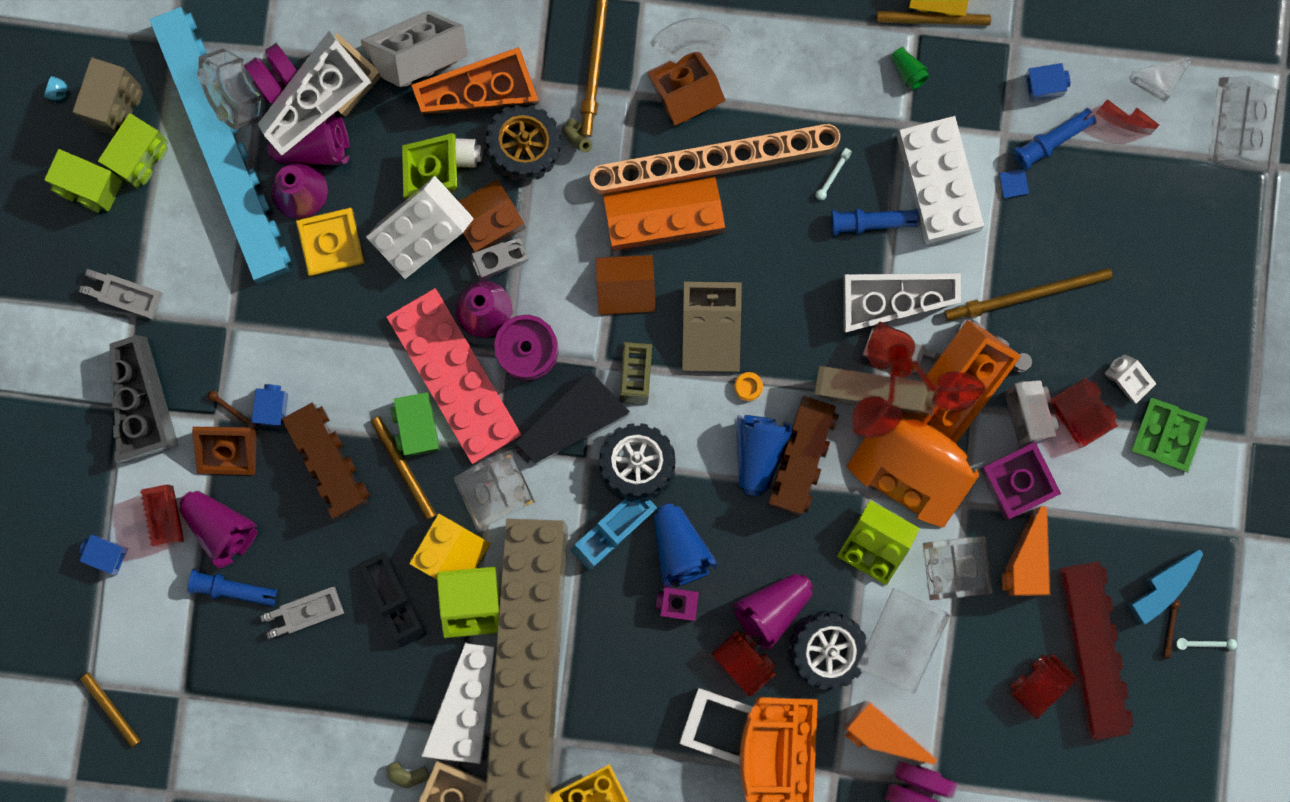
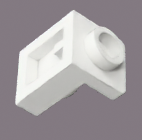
[1105,354,1156,403]

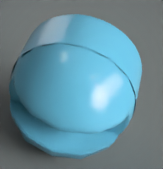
[44,76,67,101]

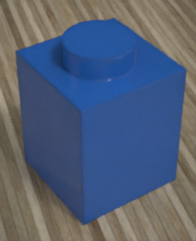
[1025,63,1071,102]
[252,384,288,428]
[79,534,128,575]

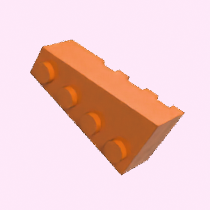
[412,47,539,115]

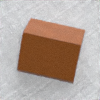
[596,255,656,315]
[192,426,257,475]

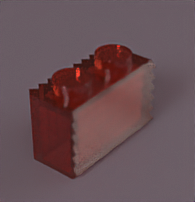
[140,484,184,547]
[711,631,776,697]
[1009,654,1077,720]

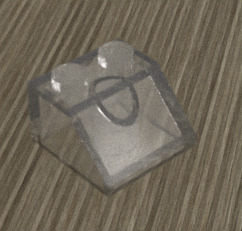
[454,450,535,530]
[923,536,993,600]

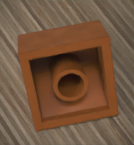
[647,48,726,125]
[458,179,526,253]

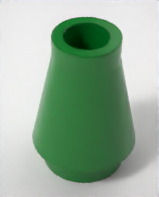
[890,47,930,90]

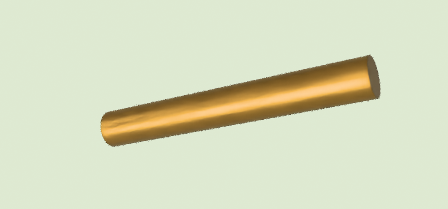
[80,672,141,748]

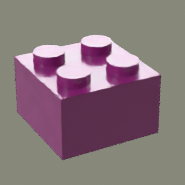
[979,442,1061,521]

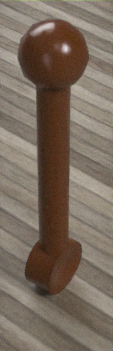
[208,391,258,430]
[1163,599,1181,659]

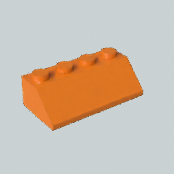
[603,177,725,251]
[900,320,1021,444]

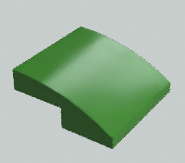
[1132,398,1208,473]

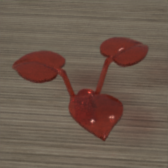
[852,322,986,438]

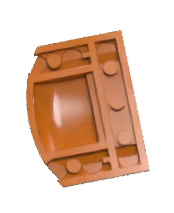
[846,413,979,527]
[739,697,818,802]

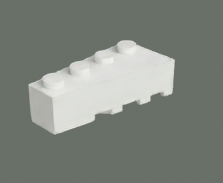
[258,31,371,155]
[843,273,961,332]
[422,643,496,764]

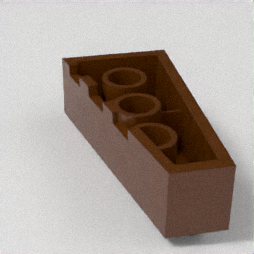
[767,395,839,517]
[282,402,370,521]

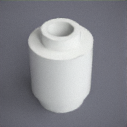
[456,139,483,167]

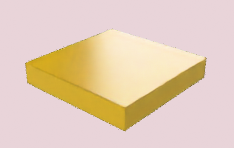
[296,208,365,277]

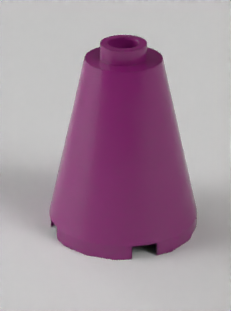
[267,111,350,165]
[271,163,328,219]
[456,281,513,338]
[179,491,258,568]
[732,573,813,650]

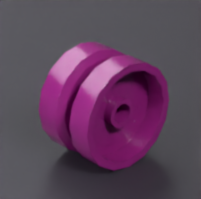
[244,43,297,105]
[494,314,559,381]
[884,760,958,802]

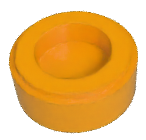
[734,372,763,402]

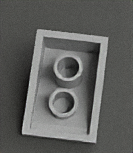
[1004,381,1059,447]

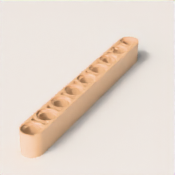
[590,124,840,195]

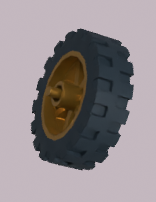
[484,104,562,182]

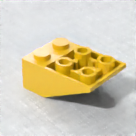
[550,764,629,802]

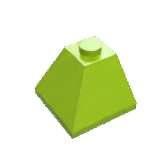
[402,133,457,199]

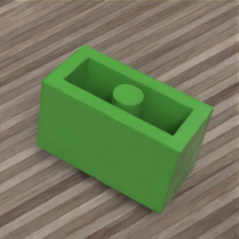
[390,392,440,457]

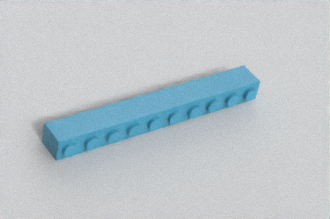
[149,7,291,284]

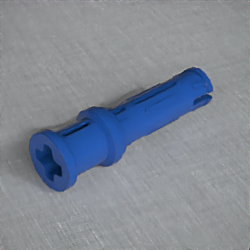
[1013,108,1097,170]
[831,208,919,236]
[187,569,277,608]

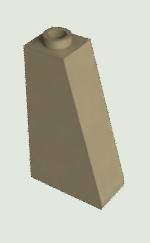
[814,366,938,416]

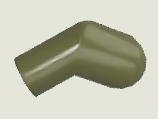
[562,118,592,153]
[386,762,430,788]

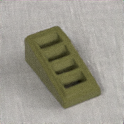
[619,342,652,405]

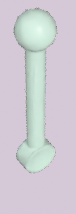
[815,148,852,200]
[1176,638,1237,650]

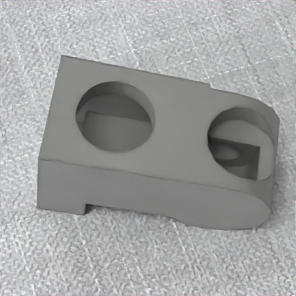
[471,238,529,281]

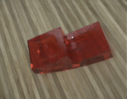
[1096,99,1159,135]

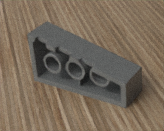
[109,335,179,463]

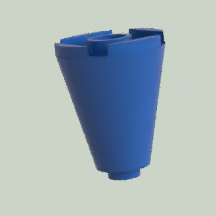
[736,415,793,496]
[654,504,717,587]

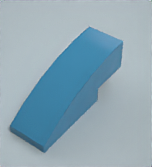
[570,498,657,571]
[1128,550,1203,625]

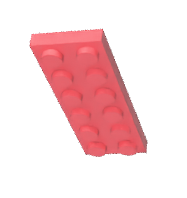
[386,288,522,464]

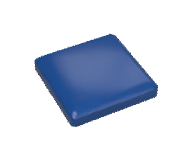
[999,169,1029,198]

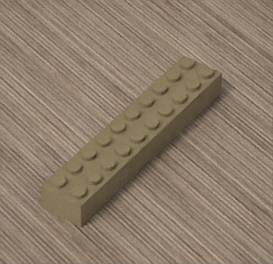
[486,518,568,802]

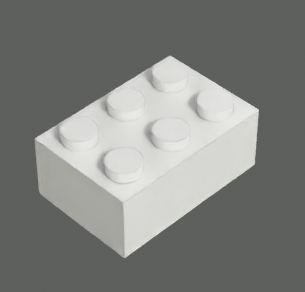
[366,176,474,279]

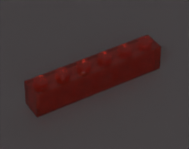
[1061,561,1133,740]

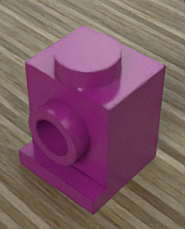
[656,587,699,621]

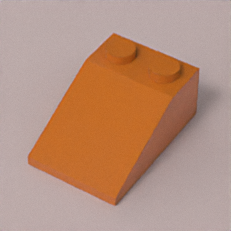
[1001,506,1050,596]
[844,701,937,765]

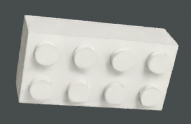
[897,116,984,245]

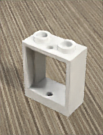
[680,688,753,764]

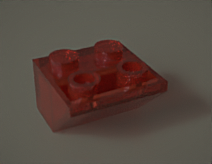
[1050,377,1118,449]

